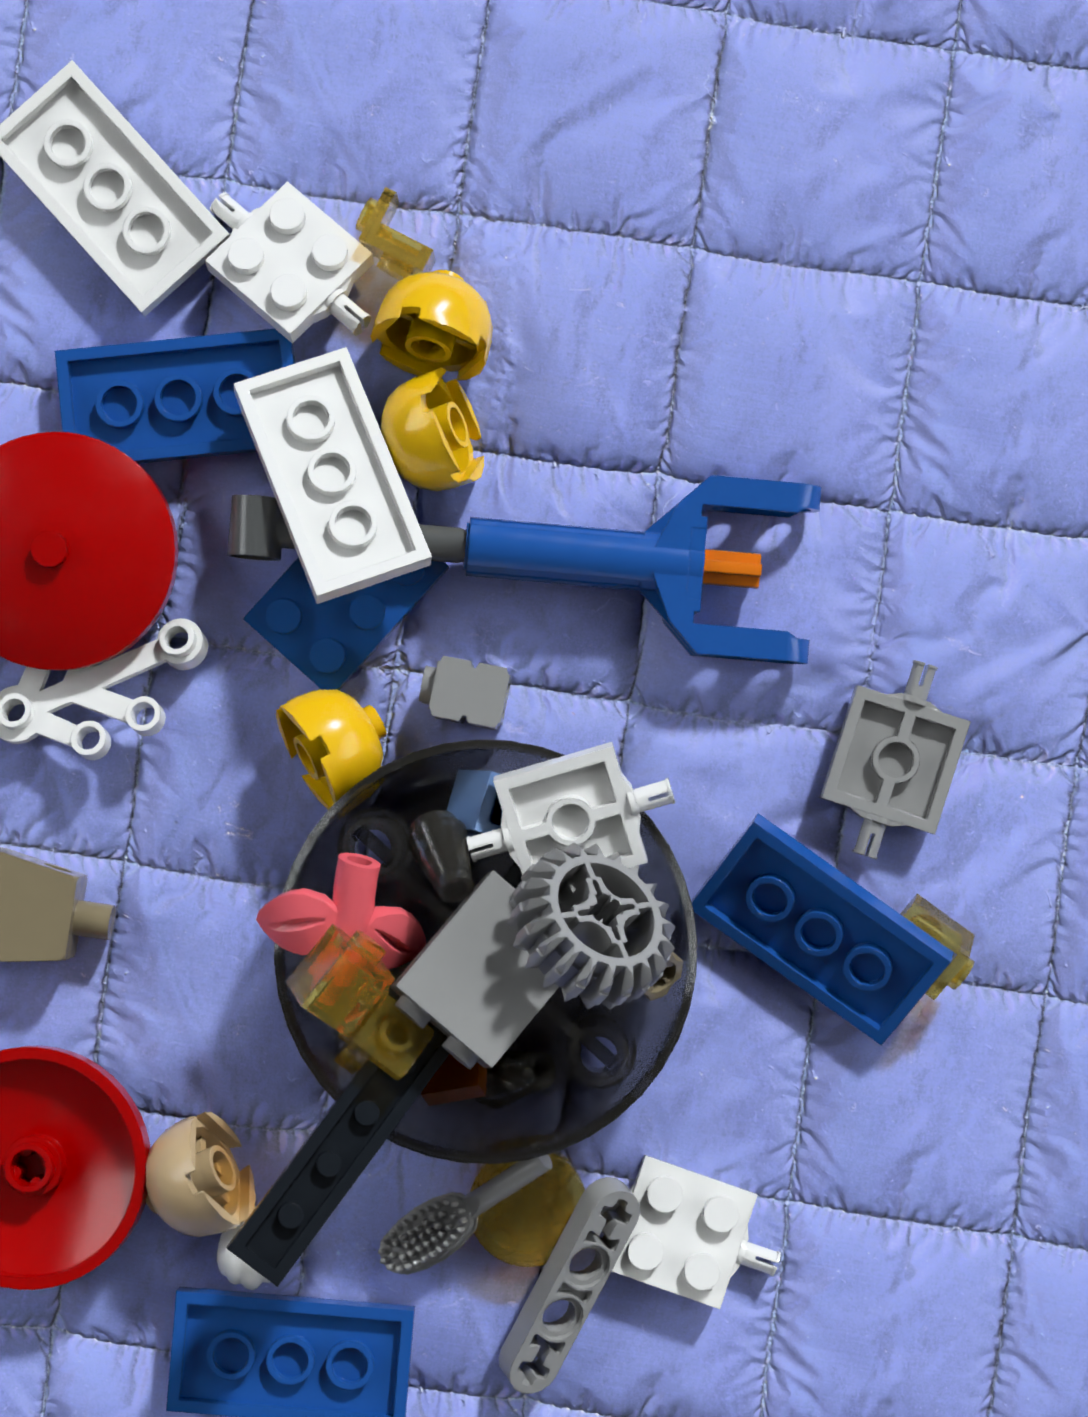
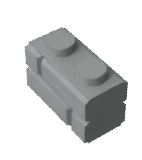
[419,656,511,730]

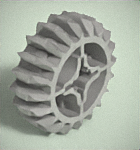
[507,842,676,1010]

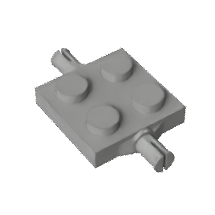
[819,660,971,859]

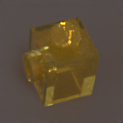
[286,924,395,1038]

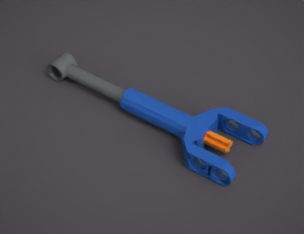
[227,475,821,664]

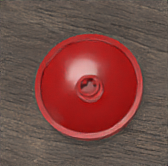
[0,432,178,671]
[0,1046,150,1290]

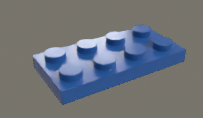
[55,328,295,464]
[688,813,954,1046]
[166,1287,415,1417]

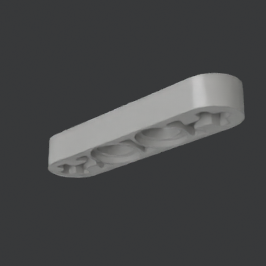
[499,1177,640,1394]

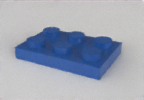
[243,557,449,690]

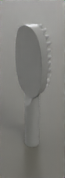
[378,1148,553,1275]

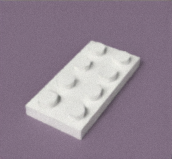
[0,60,230,316]
[234,347,432,604]

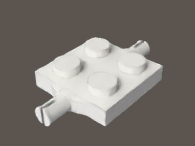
[205,181,374,344]
[466,742,675,875]
[601,1155,781,1309]

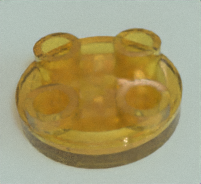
[470,1145,585,1267]

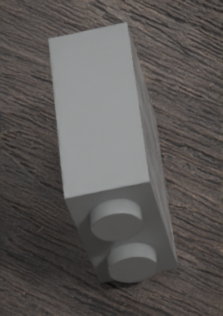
[390,870,559,1070]

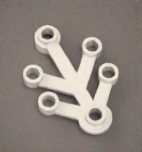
[0,618,208,760]

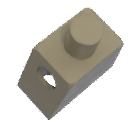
[0,847,116,962]

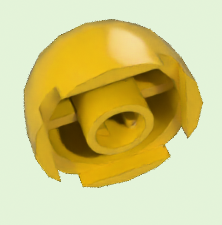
[370,270,493,381]
[381,367,484,491]
[275,690,387,811]

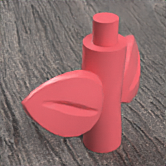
[256,852,427,1003]

